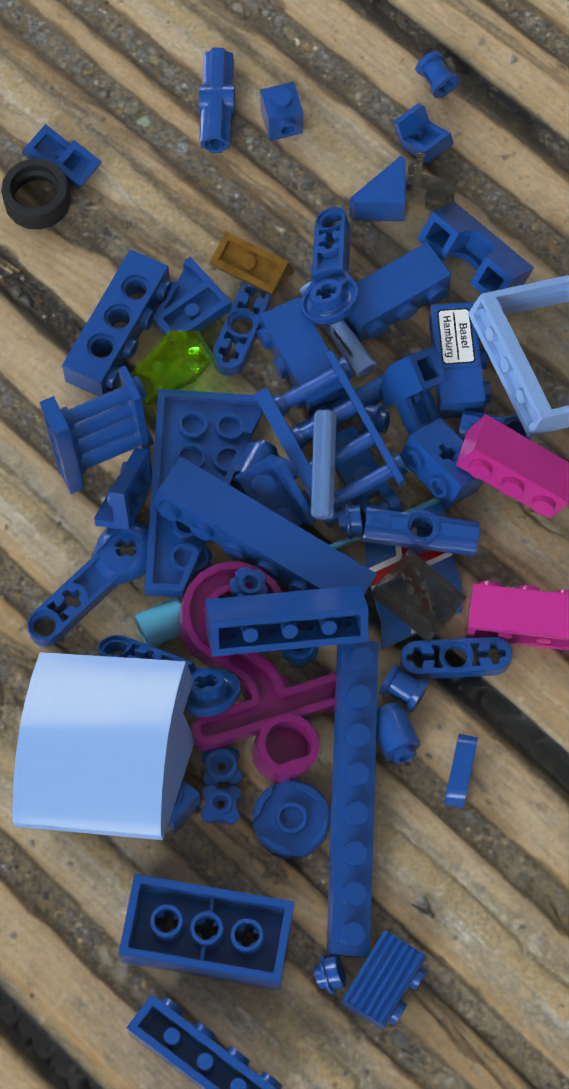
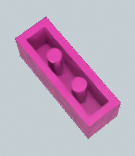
[456,414,569,519]
[466,581,569,650]

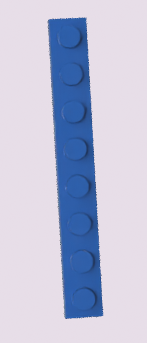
[326,641,379,958]

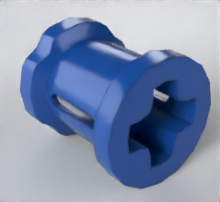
[415,51,459,98]
[379,664,429,712]

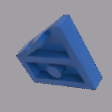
[152,257,232,349]

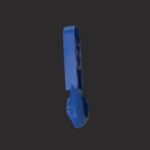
[300,207,360,325]
[27,521,149,647]
[98,635,240,717]

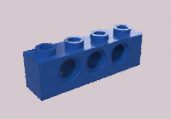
[62,249,172,396]

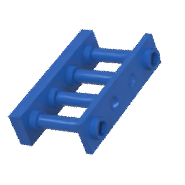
[254,351,408,528]
[39,365,154,494]

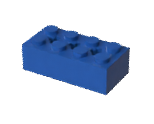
[118,874,294,990]

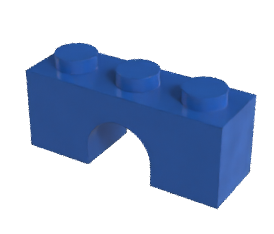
[417,202,534,293]

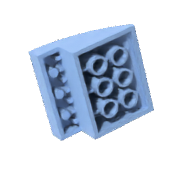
[12,652,195,840]

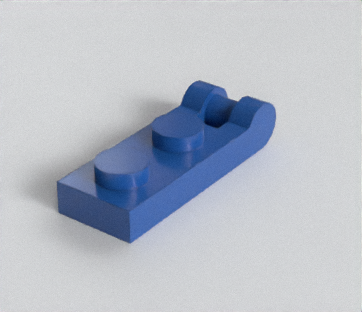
[335,425,403,521]

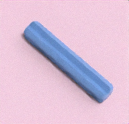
[311,410,336,520]

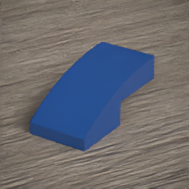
[23,124,102,189]

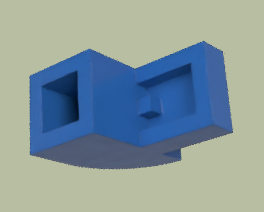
[382,347,448,437]

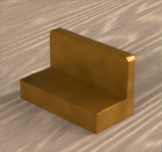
[209,231,295,296]

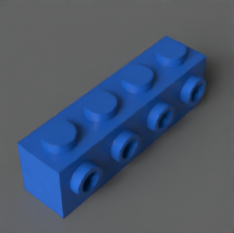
[205,585,369,657]
[126,994,283,1089]

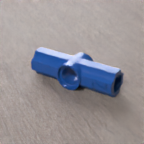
[199,48,235,153]
[362,508,480,556]

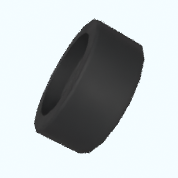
[1,159,71,230]

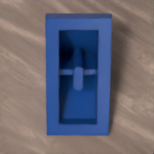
[349,156,406,221]

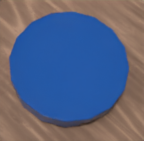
[252,780,331,859]

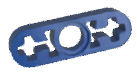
[213,282,272,376]
[400,637,512,679]

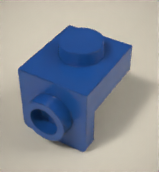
[394,103,454,163]

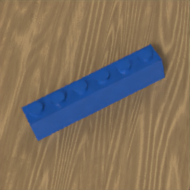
[153,456,377,595]

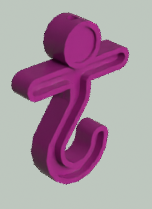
[178,561,336,783]

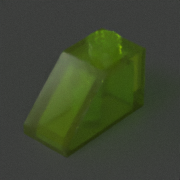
[130,330,216,405]

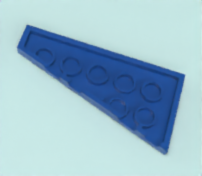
[144,389,263,598]

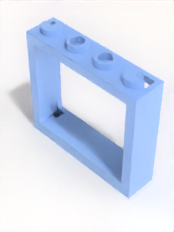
[468,275,569,437]

